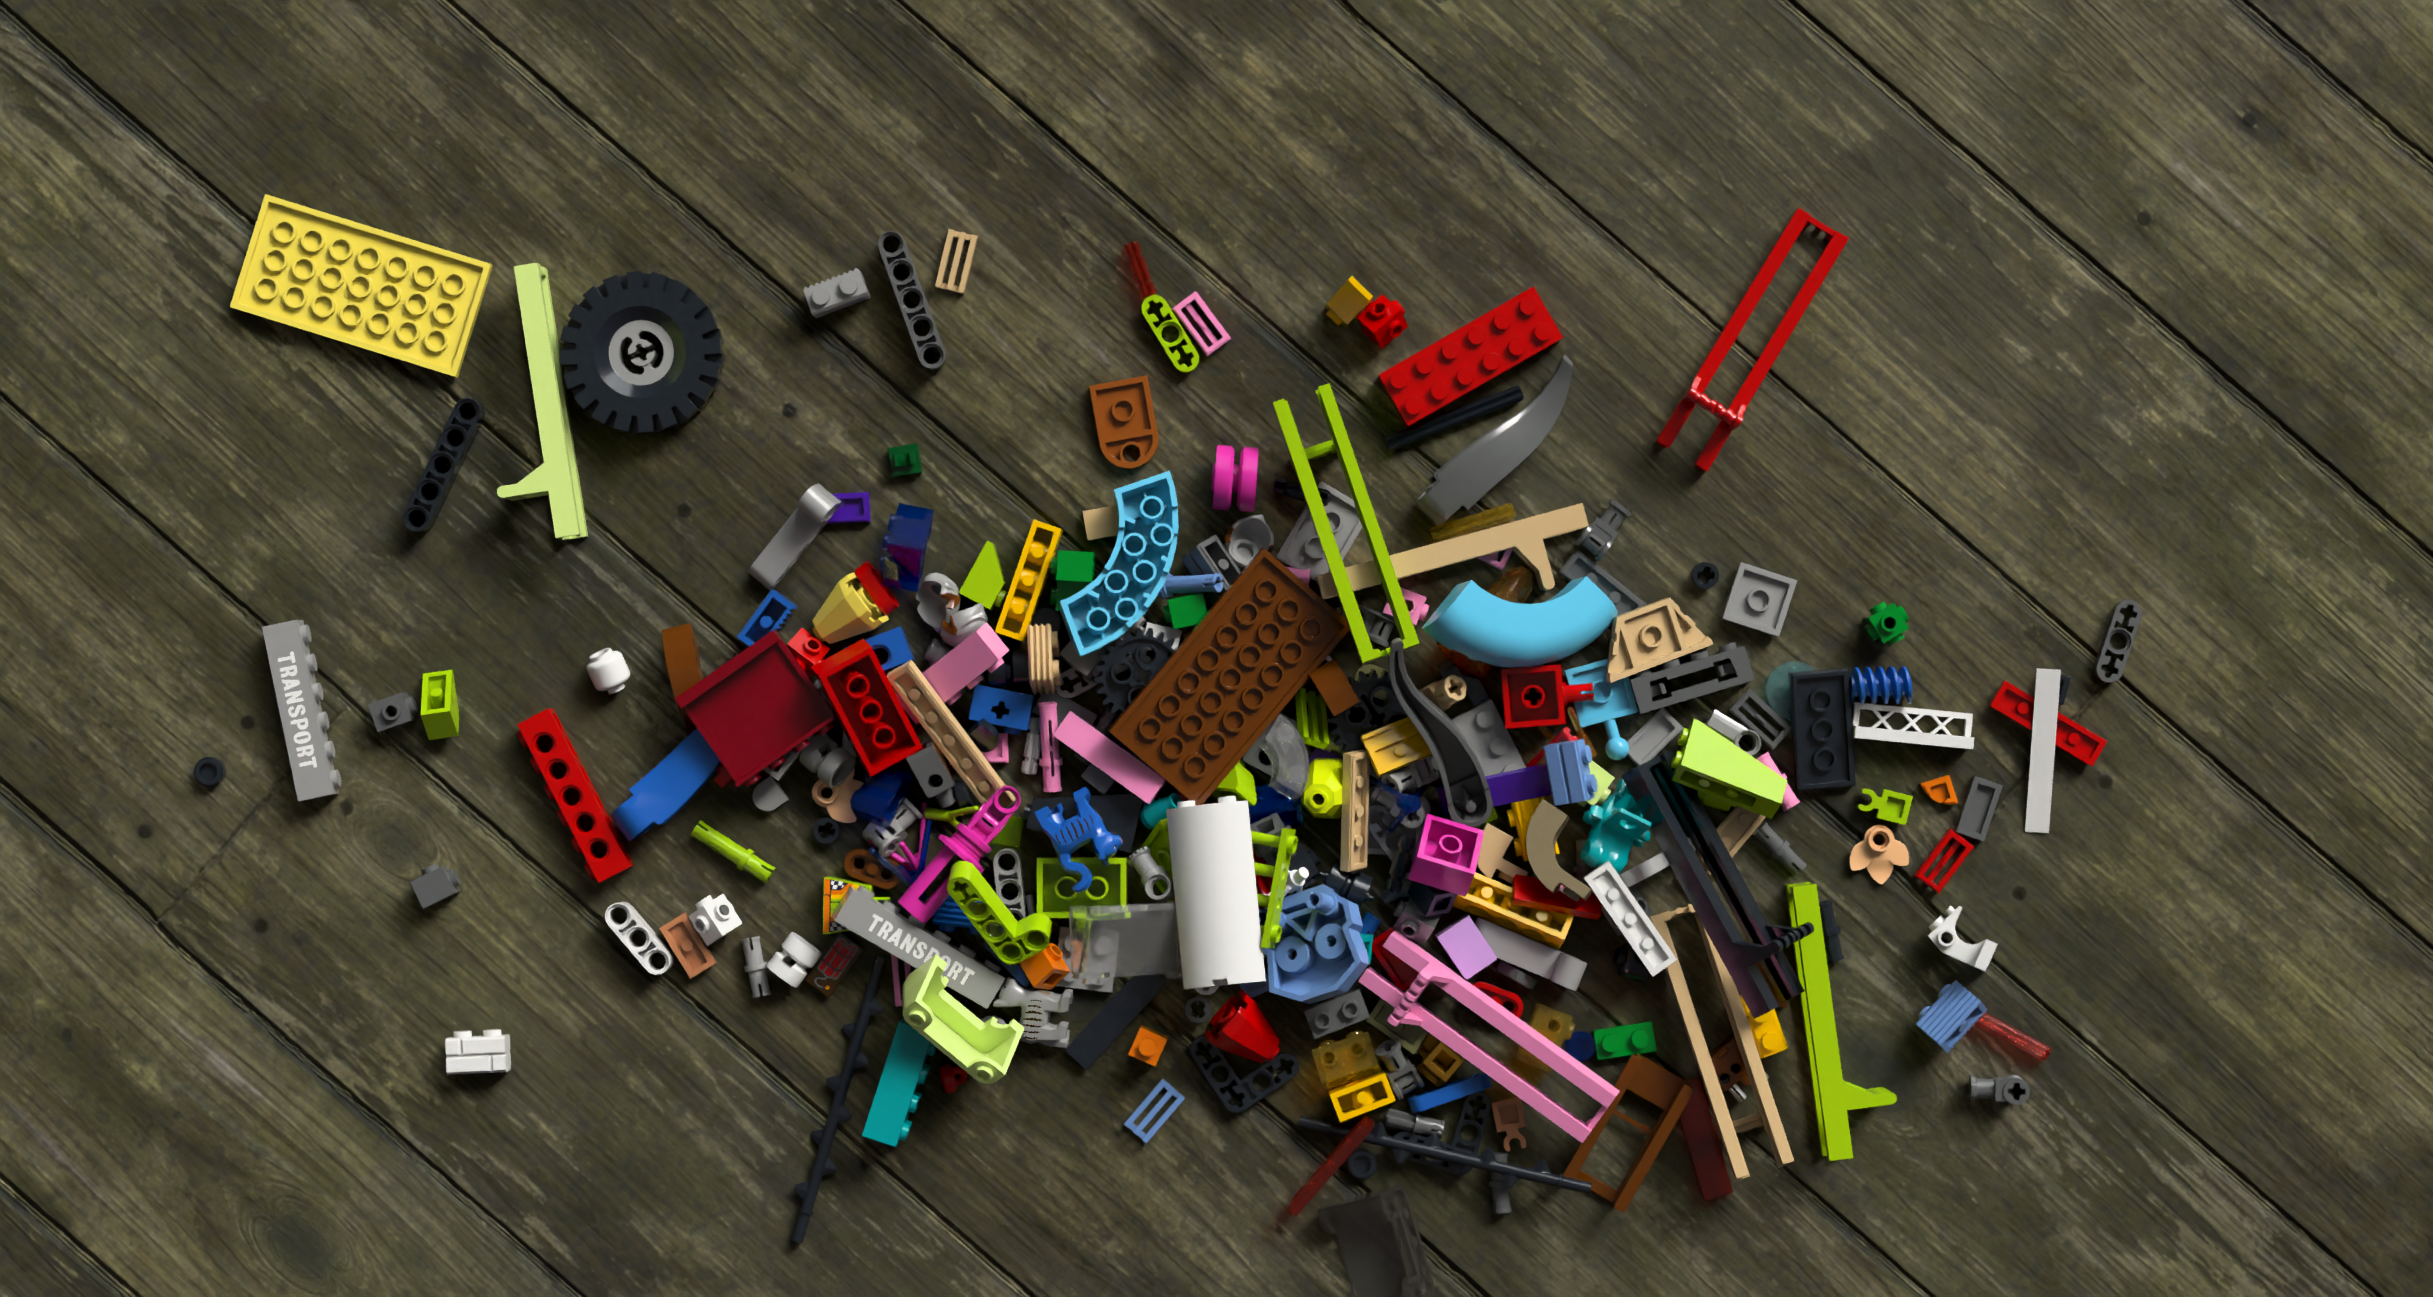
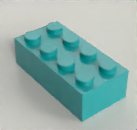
[862,1017,937,1147]

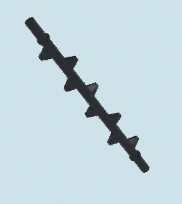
[791,955,887,1243]
[1298,1116,1592,1194]

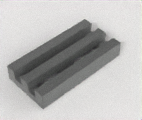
[1728,688,1792,750]

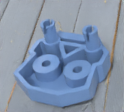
[1259,884,1369,1004]

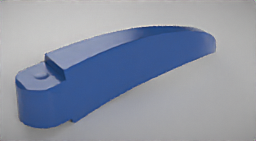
[611,728,722,842]

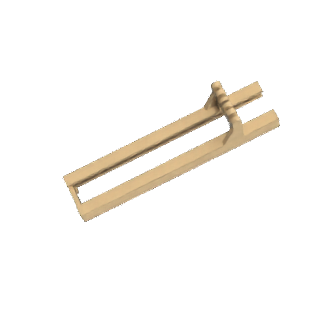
[1316,503,1589,600]
[1650,904,1794,1181]

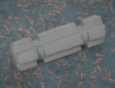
[1021,717,1041,775]

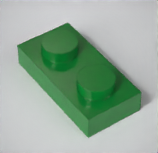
[1593,1021,1657,1060]

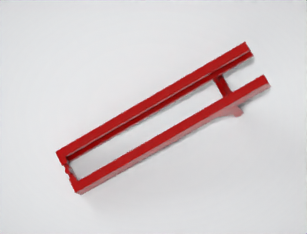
[1655,207,1849,472]

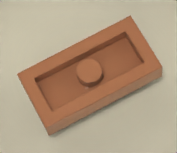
[659,912,717,979]

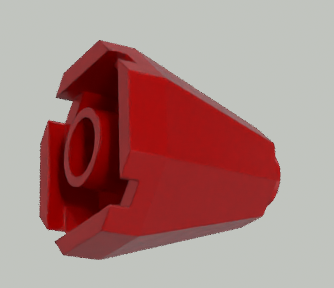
[1204,989,1280,1063]

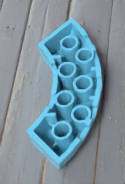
[1059,471,1179,658]
[1422,576,1618,668]

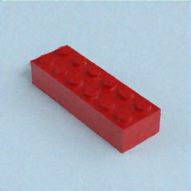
[1377,286,1563,428]

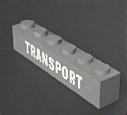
[262,620,341,801]
[832,885,1006,1009]

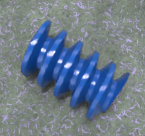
[1849,666,1913,705]

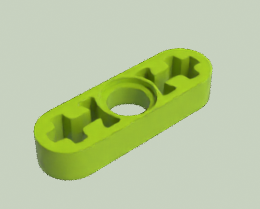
[1141,295,1199,373]

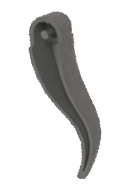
[1414,354,1573,525]
[1388,638,1493,827]

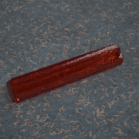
[1974,1013,2051,1061]

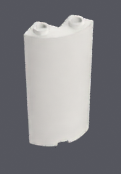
[1166,796,1266,989]

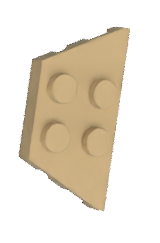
[1606,598,1713,683]

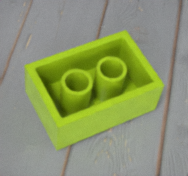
[1037,857,1127,918]

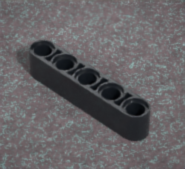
[403,398,486,533]

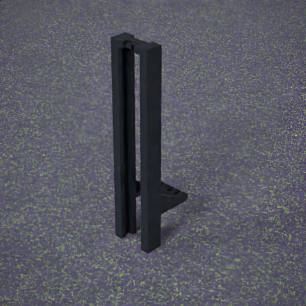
[1621,749,1814,1019]

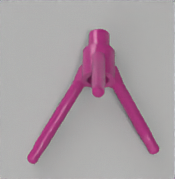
[867,802,927,878]

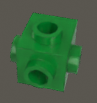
[1863,601,1909,646]

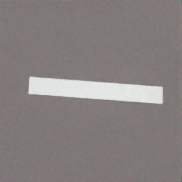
[2025,668,2061,833]

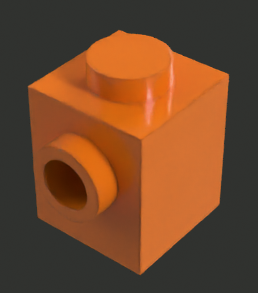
[1019,943,1071,990]

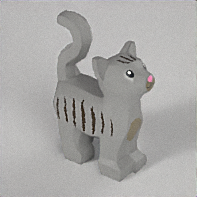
[981,977,1073,1048]

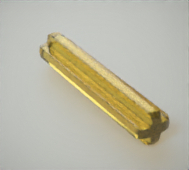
[1430,503,1516,543]

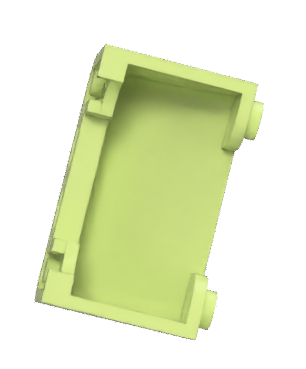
[902,954,1024,1084]

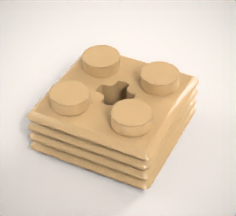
[1027,623,1061,695]

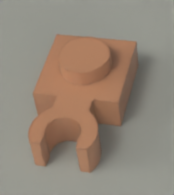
[1491,1097,1526,1152]

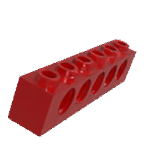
[517,708,634,883]

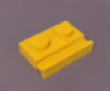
[1360,717,1432,777]

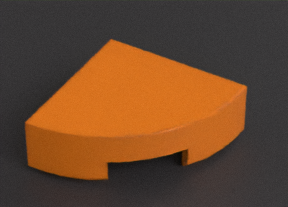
[1919,775,1958,804]

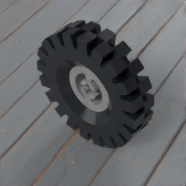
[559,271,725,435]

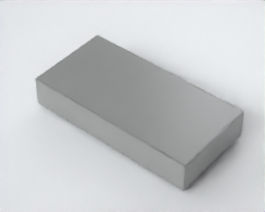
[1627,707,1683,766]

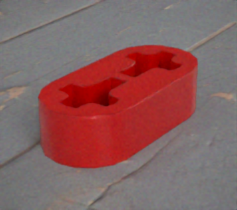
[854,561,900,615]

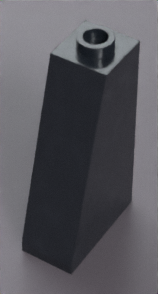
[1022,793,1143,853]

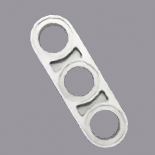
[605,901,674,975]

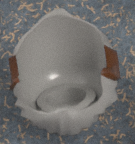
[1224,514,1274,570]
[914,573,961,632]
[940,603,988,647]

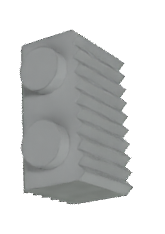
[803,268,871,318]

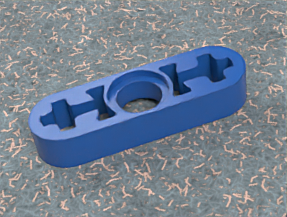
[1407,1072,1493,1113]

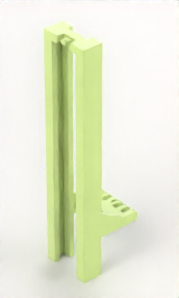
[497,263,588,540]

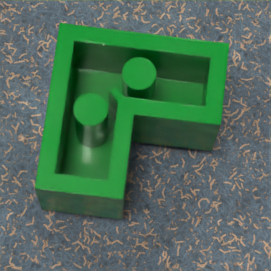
[1050,550,1096,612]

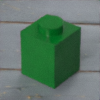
[1163,592,1207,629]

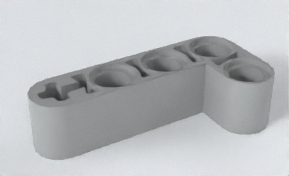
[747,483,842,591]
[1475,917,1588,991]

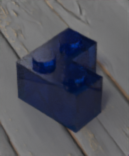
[879,503,934,592]

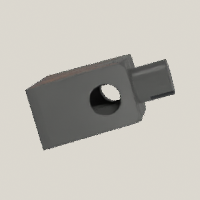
[906,737,957,809]

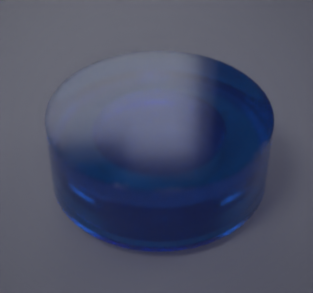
[1565,1030,1596,1061]

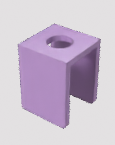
[1435,914,1497,979]

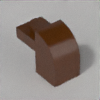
[1309,659,1360,716]

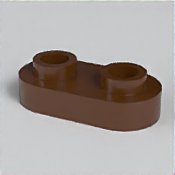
[844,849,902,889]

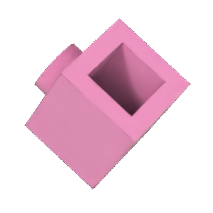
[1382,587,1430,625]

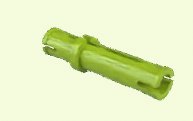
[691,820,776,884]

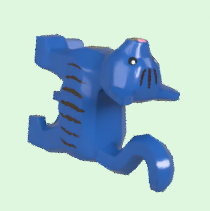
[1034,787,1123,893]

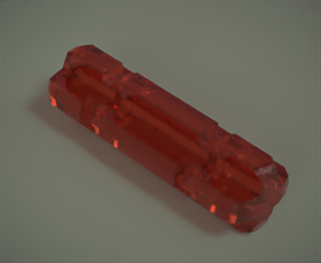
[1124,241,1156,299]

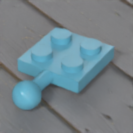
[1564,659,1638,760]

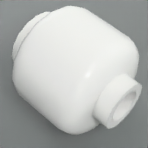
[586,648,630,694]

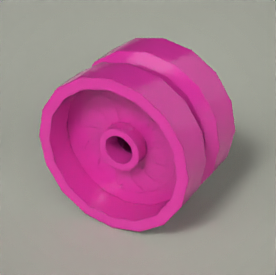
[1211,445,1259,512]

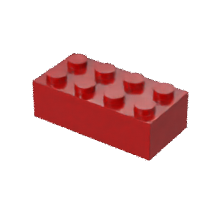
[811,639,923,777]

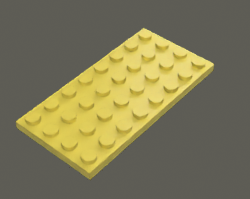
[230,194,493,378]

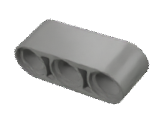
[993,848,1027,919]

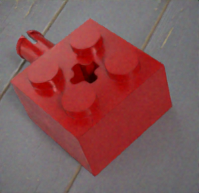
[1501,664,1594,729]

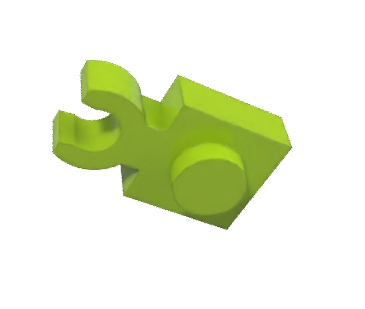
[1856,788,1913,825]

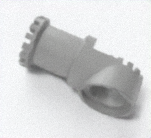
[1127,846,1174,902]

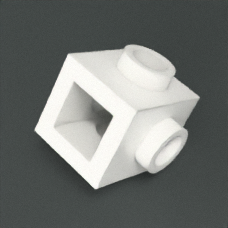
[688,894,742,946]

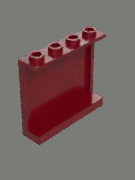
[675,629,837,788]

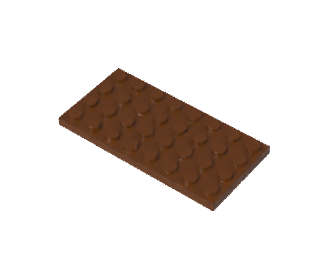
[1108,548,1350,805]

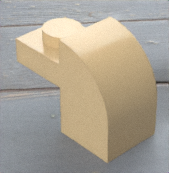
[1477,822,1528,884]

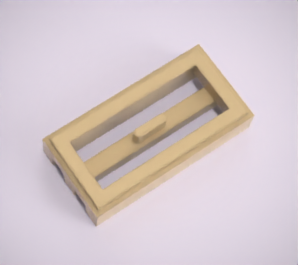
[935,229,978,294]

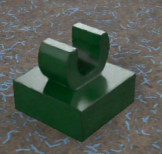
[888,443,923,478]

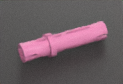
[1038,701,1063,792]

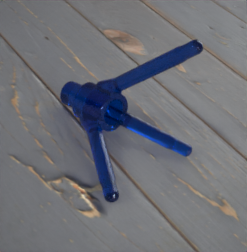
[1369,775,1427,832]
[868,820,932,902]

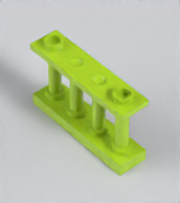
[1251,828,1298,948]

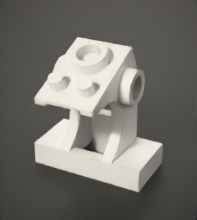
[1928,906,1998,972]

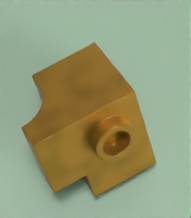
[1416,1034,1465,1088]

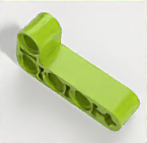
[947,861,1052,964]

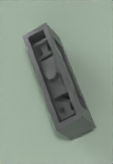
[1629,642,1755,714]

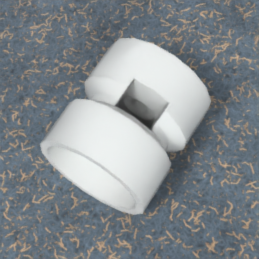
[766,932,822,988]

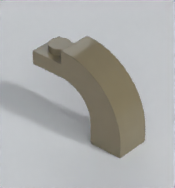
[1526,799,1593,901]

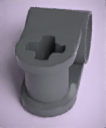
[1341,604,1396,648]

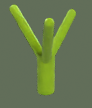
[925,805,981,829]

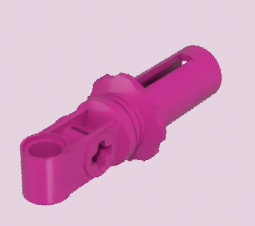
[898,785,1021,924]

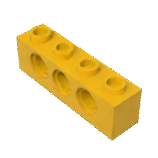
[995,519,1063,642]
[1453,872,1574,950]

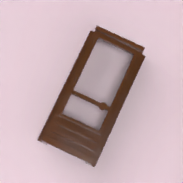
[1563,1053,1695,1213]

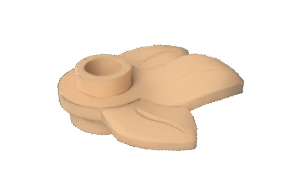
[812,769,872,823]
[1849,825,1909,884]

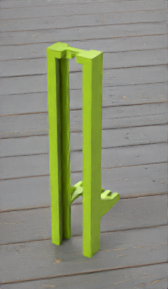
[1273,383,1420,665]
[1785,882,1897,1161]

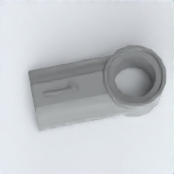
[1704,709,1761,756]

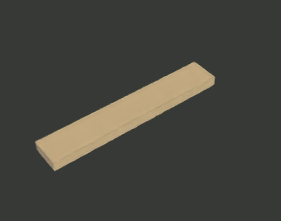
[887,659,1015,808]

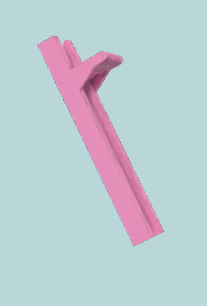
[1358,930,1620,1143]

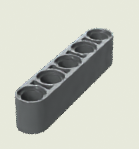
[878,231,947,371]

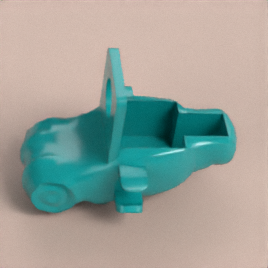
[1581,779,1652,875]

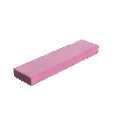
[1053,711,1166,804]

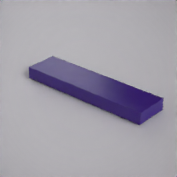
[1437,764,1552,817]

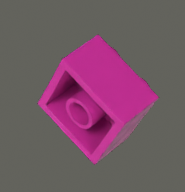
[1408,813,1484,897]

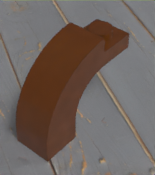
[662,623,704,733]

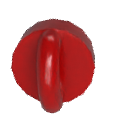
[938,1063,967,1094]

